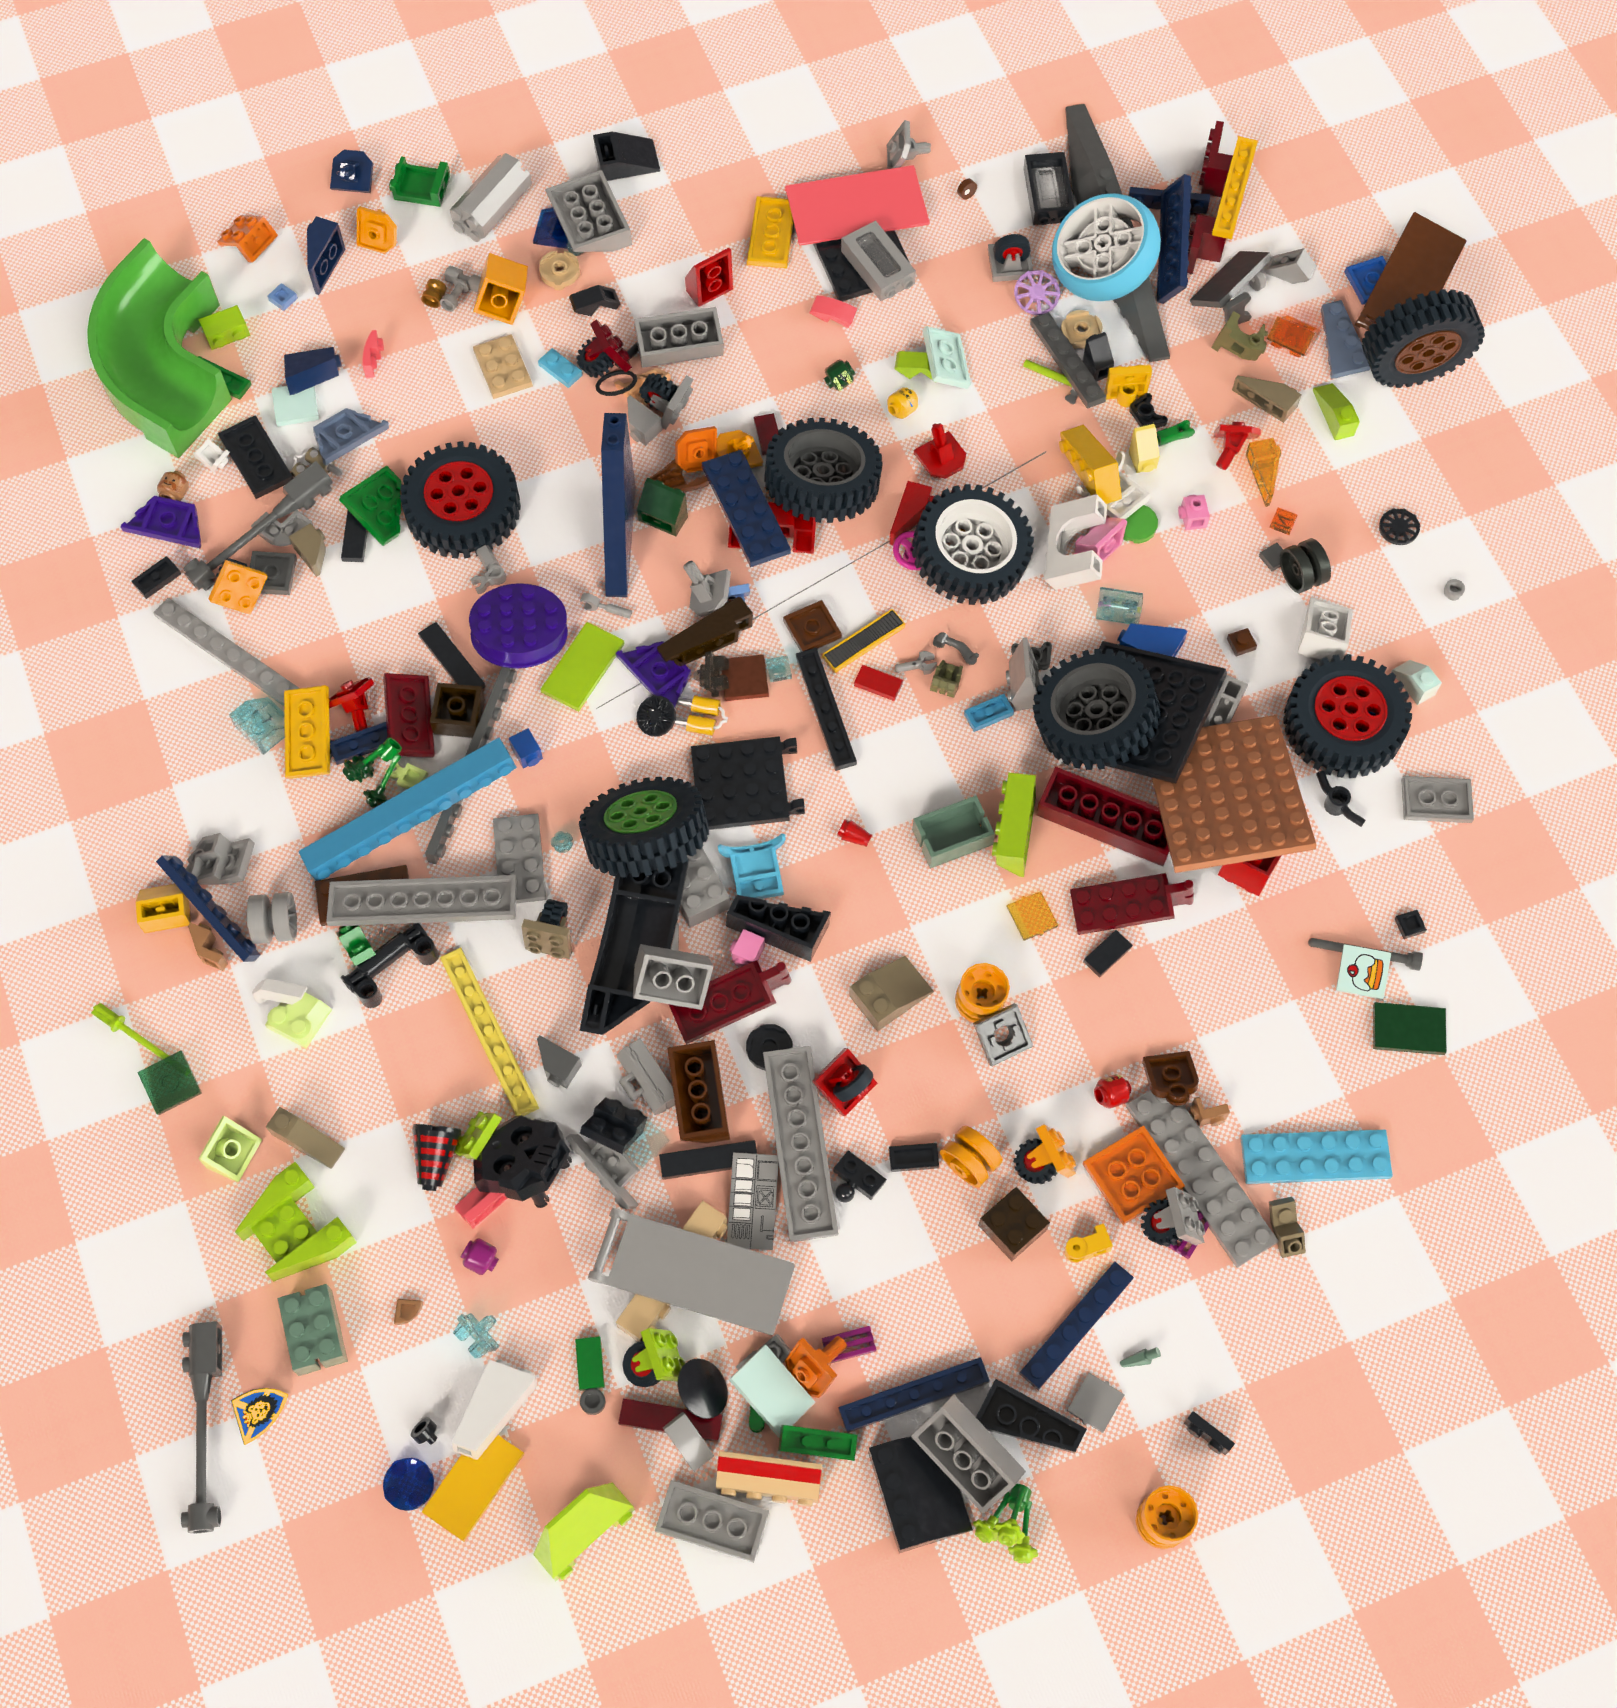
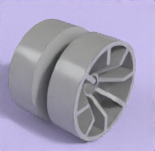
[246,892,297,944]

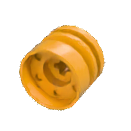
[955,963,1010,1022]
[1135,1485,1199,1549]

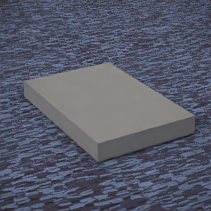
[1401,776,1474,823]

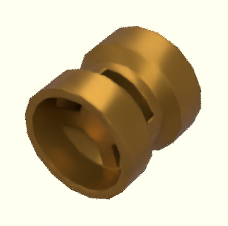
[421,279,447,308]

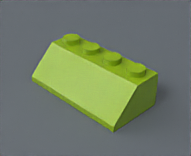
[992,772,1036,877]

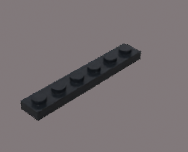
[796,648,857,771]

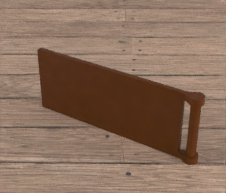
[1354,212,1467,331]

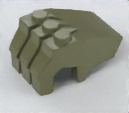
[930,660,963,698]

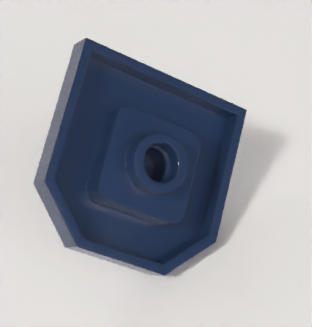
[330,149,374,193]

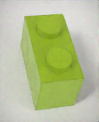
[198,305,251,350]

